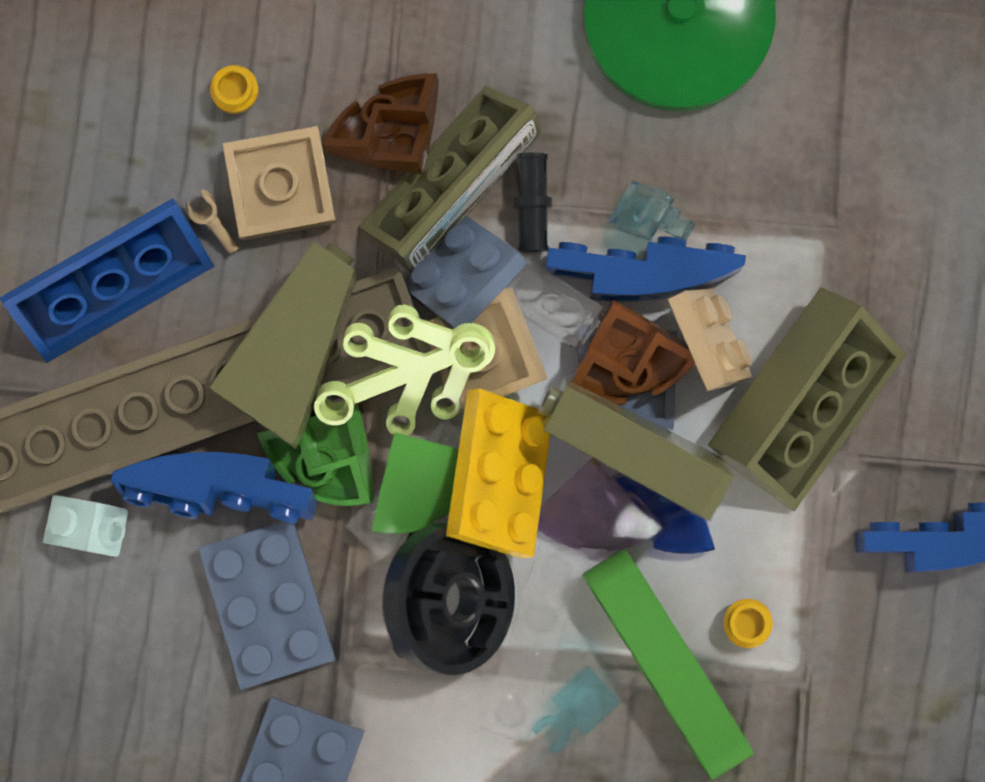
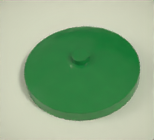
[583,0,776,111]

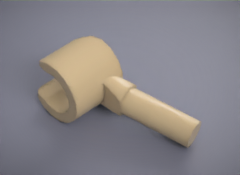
[185,189,239,255]

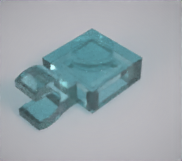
[608,181,696,241]

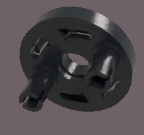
[382,523,515,675]

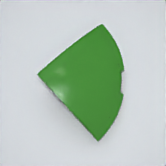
[257,404,374,506]
[372,432,459,534]

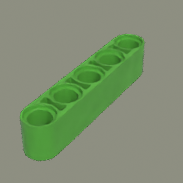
[582,548,754,781]

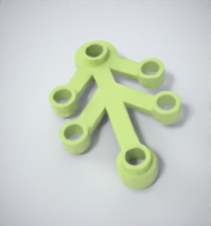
[314,305,495,436]

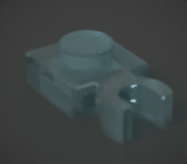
[532,666,622,753]

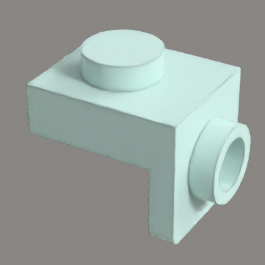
[43,495,128,557]

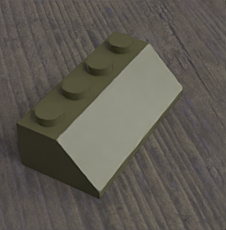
[708,287,906,512]

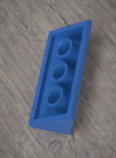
[0,198,215,363]

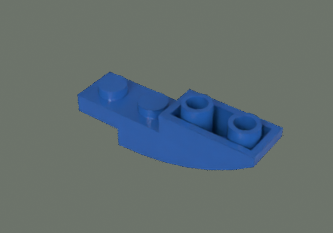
[545,236,746,302]
[110,452,318,523]
[856,503,985,572]

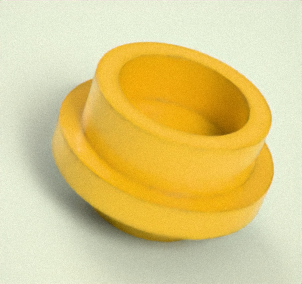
[210,65,259,114]
[723,599,773,648]

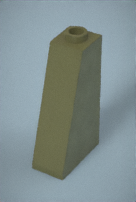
[209,241,358,449]
[539,378,734,521]

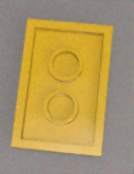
[446,388,551,558]

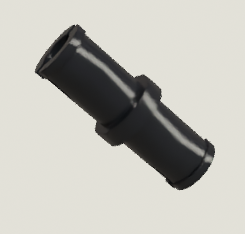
[513,152,552,253]

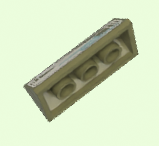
[358,85,541,273]

